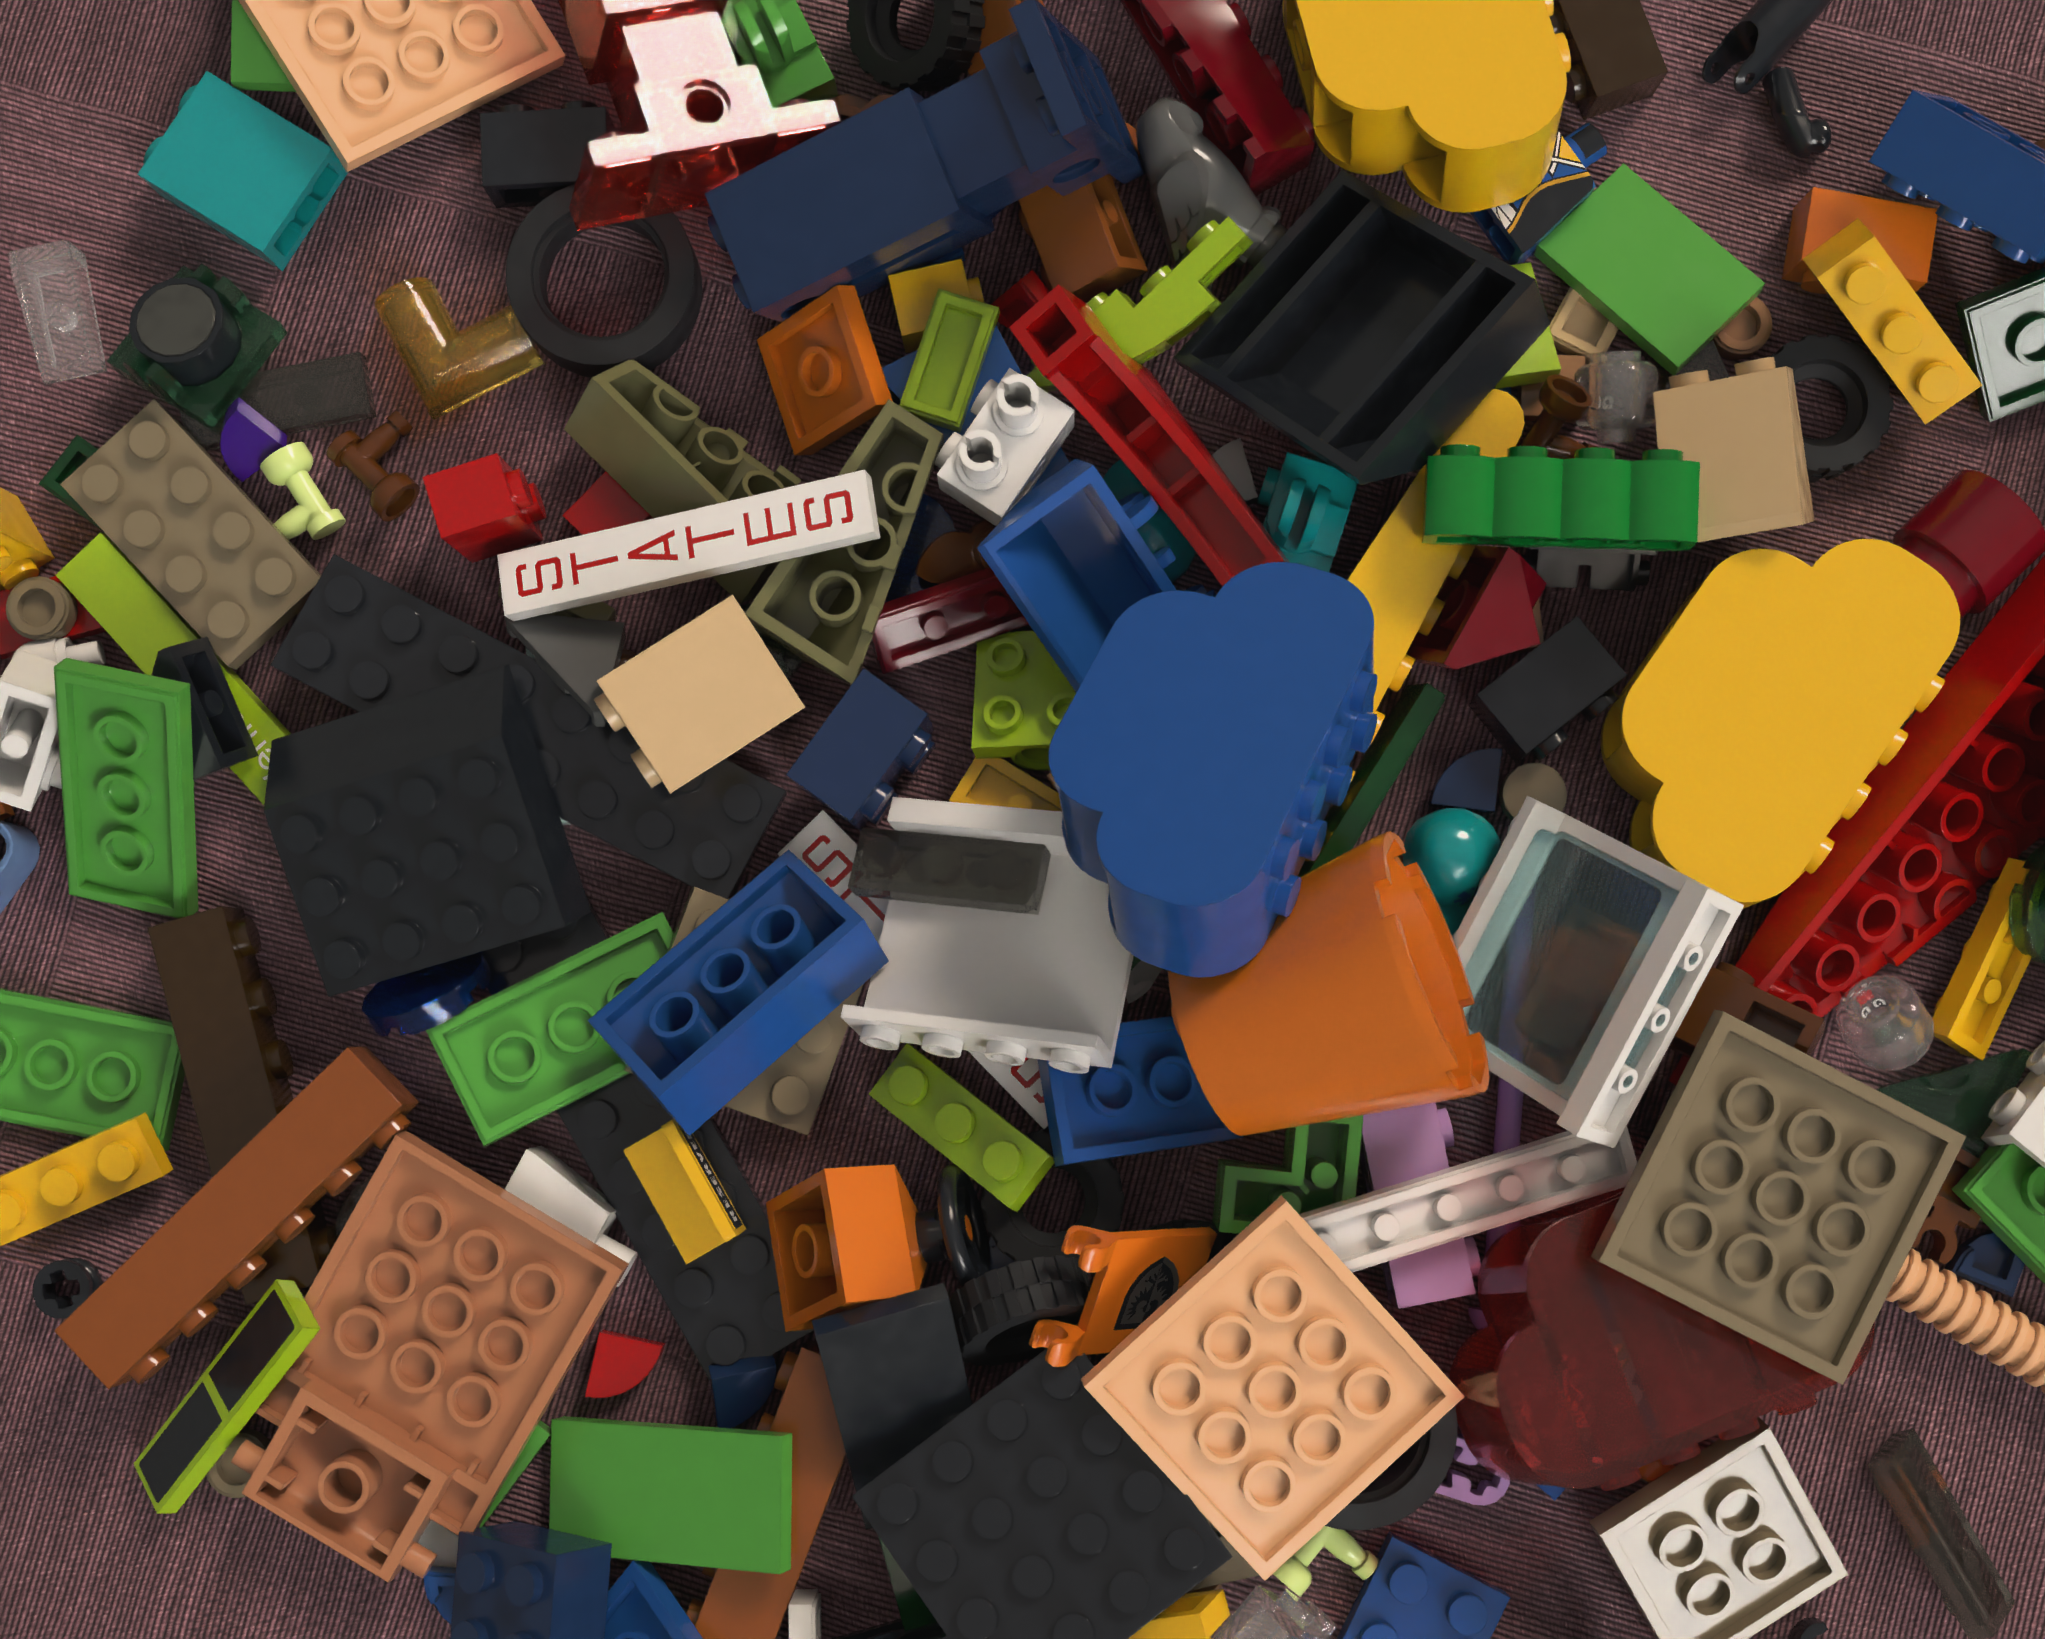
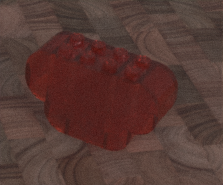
[1449,1187,1875,1491]

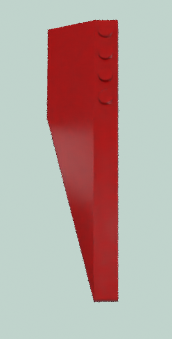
[1669,555,2045,1086]

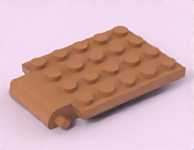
[231,1130,629,1583]

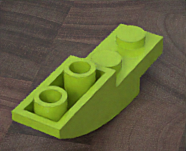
[1027,216,1253,392]

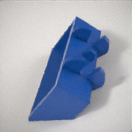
[977,459,1216,692]

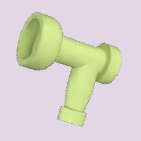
[260,442,346,540]
[1273,1526,1379,1597]

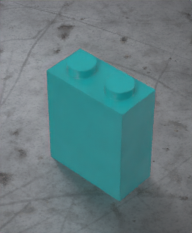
[138,71,348,271]

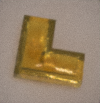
[374,277,545,420]

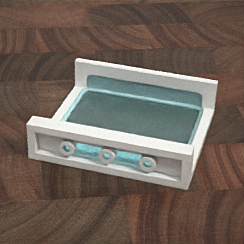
[1452,796,1744,1148]

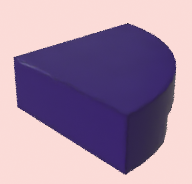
[220,397,287,482]

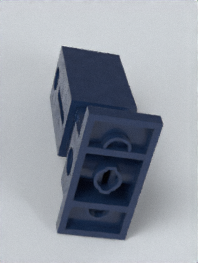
[705,0,1146,322]

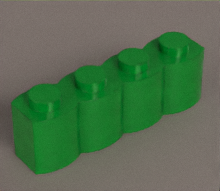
[1422,444,1700,551]

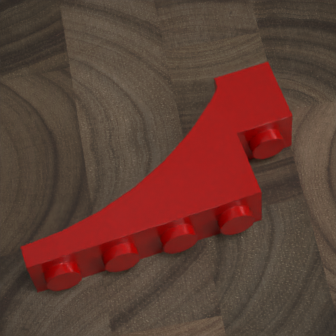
[1009,284,1289,587]

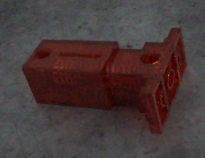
[558,0,841,231]

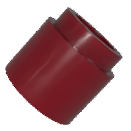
[1893,470,2045,619]

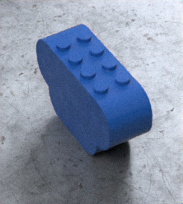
[1049,562,1378,977]

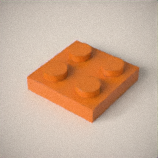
[757,285,893,456]

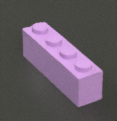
[1359,1103,1481,1309]

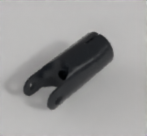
[1702,0,1833,94]

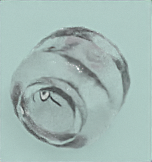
[1574,351,1658,444]
[1836,975,1934,1072]

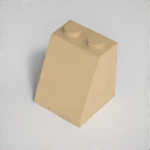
[1653,357,1815,542]
[594,595,805,794]

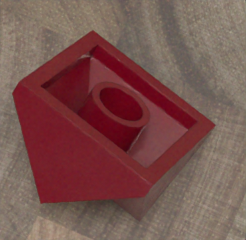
[1406,545,1547,670]

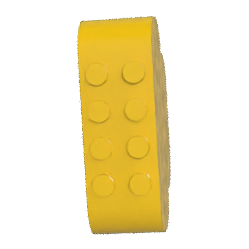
[1282,0,1571,213]
[1600,539,1960,909]

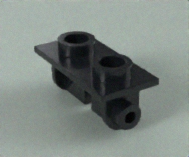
[1521,546,1657,592]

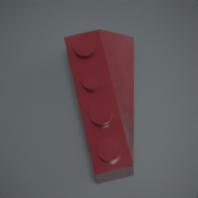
[1120,0,1315,196]

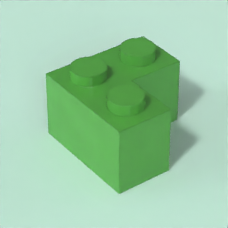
[1212,1115,1363,1234]

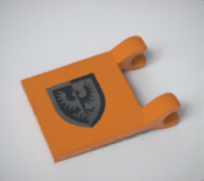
[1029,1225,1217,1367]

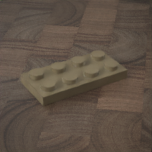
[60,399,321,670]

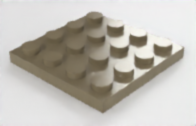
[1591,1009,1967,1385]

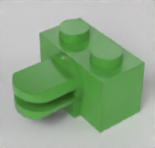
[710,0,838,134]

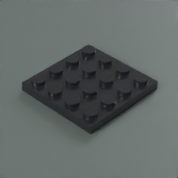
[852,1348,1233,1639]

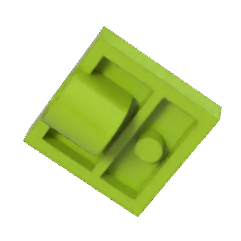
[971,631,1076,771]

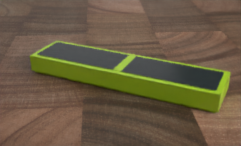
[133,1279,321,1514]

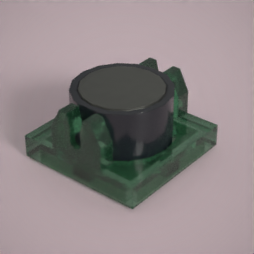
[107,263,288,430]

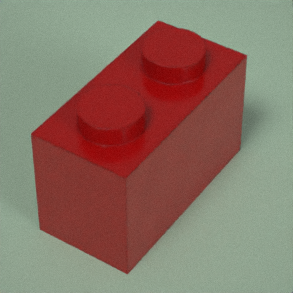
[422,453,546,563]

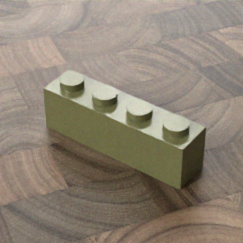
[564,359,801,605]
[745,399,945,685]

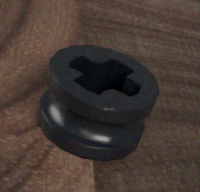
[33,1258,102,1319]

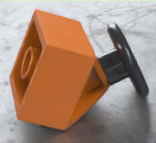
[766,1164,990,1332]

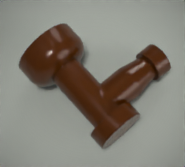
[1515,374,1598,459]
[326,410,420,522]

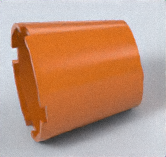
[1168,831,1489,1136]

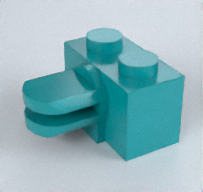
[1257,452,1358,572]

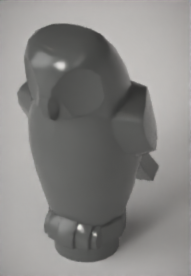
[1136,97,1288,292]

